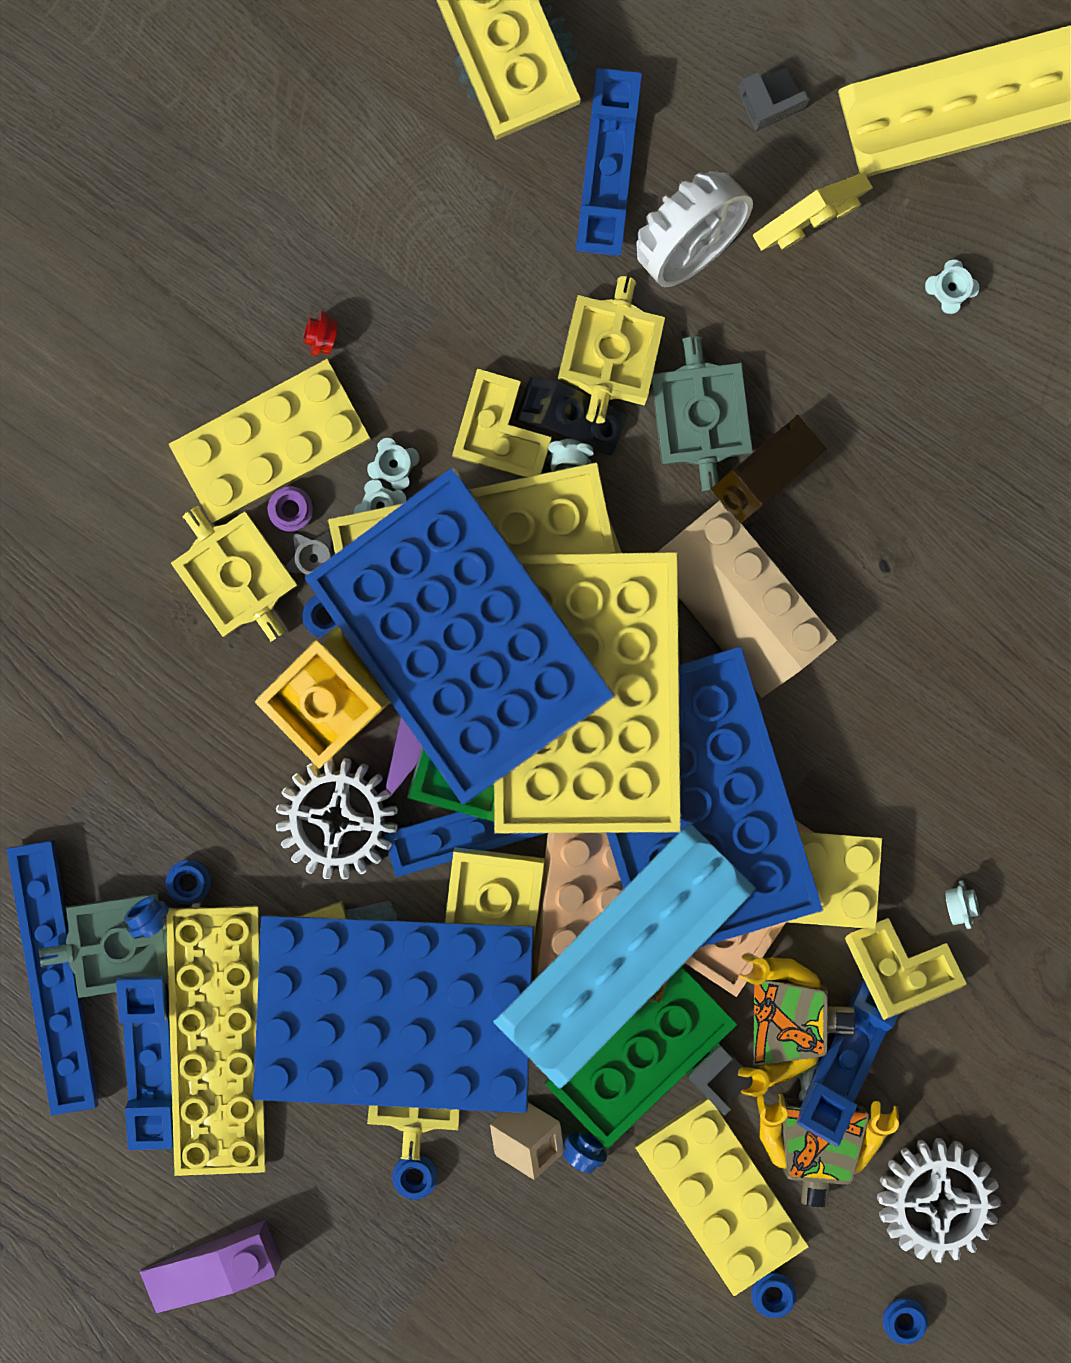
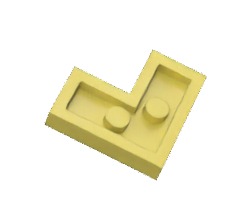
[753,172,873,251]
[452,369,552,478]
[845,918,967,1020]

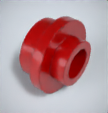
[303,311,338,357]

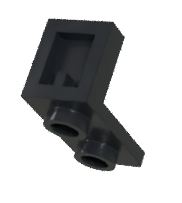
[515,377,627,455]

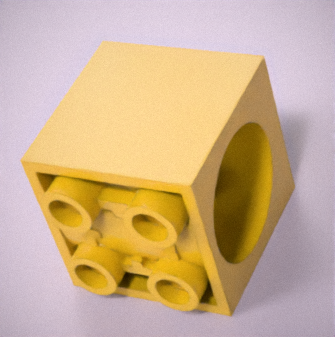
[255,626,391,769]

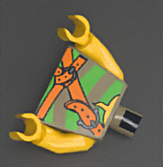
[738,952,854,1097]
[757,1094,899,1207]

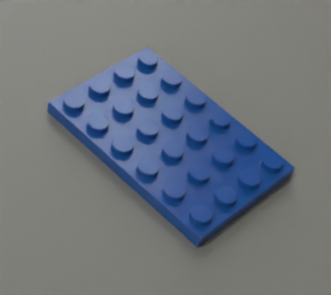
[304,468,616,805]
[606,646,823,948]
[253,915,534,1113]

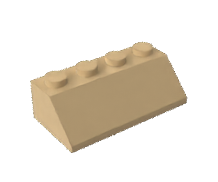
[657,501,837,698]

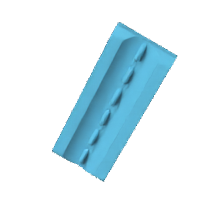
[493,823,756,1089]

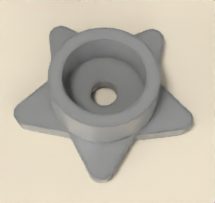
[285,532,334,576]

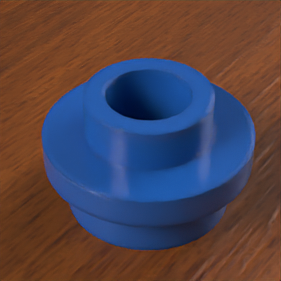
[302,595,338,638]
[166,860,211,905]
[124,896,169,938]
[563,1131,607,1173]
[392,1154,437,1200]
[751,1272,796,1318]
[882,1298,928,1344]

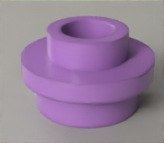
[268,486,313,532]

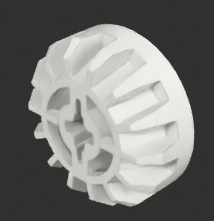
[637,171,753,287]

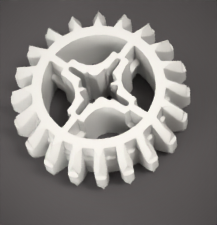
[276,758,398,879]
[877,1138,1001,1263]

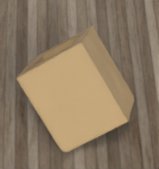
[490,1103,564,1180]

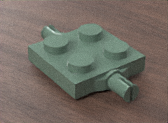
[651,336,752,492]
[38,893,168,998]

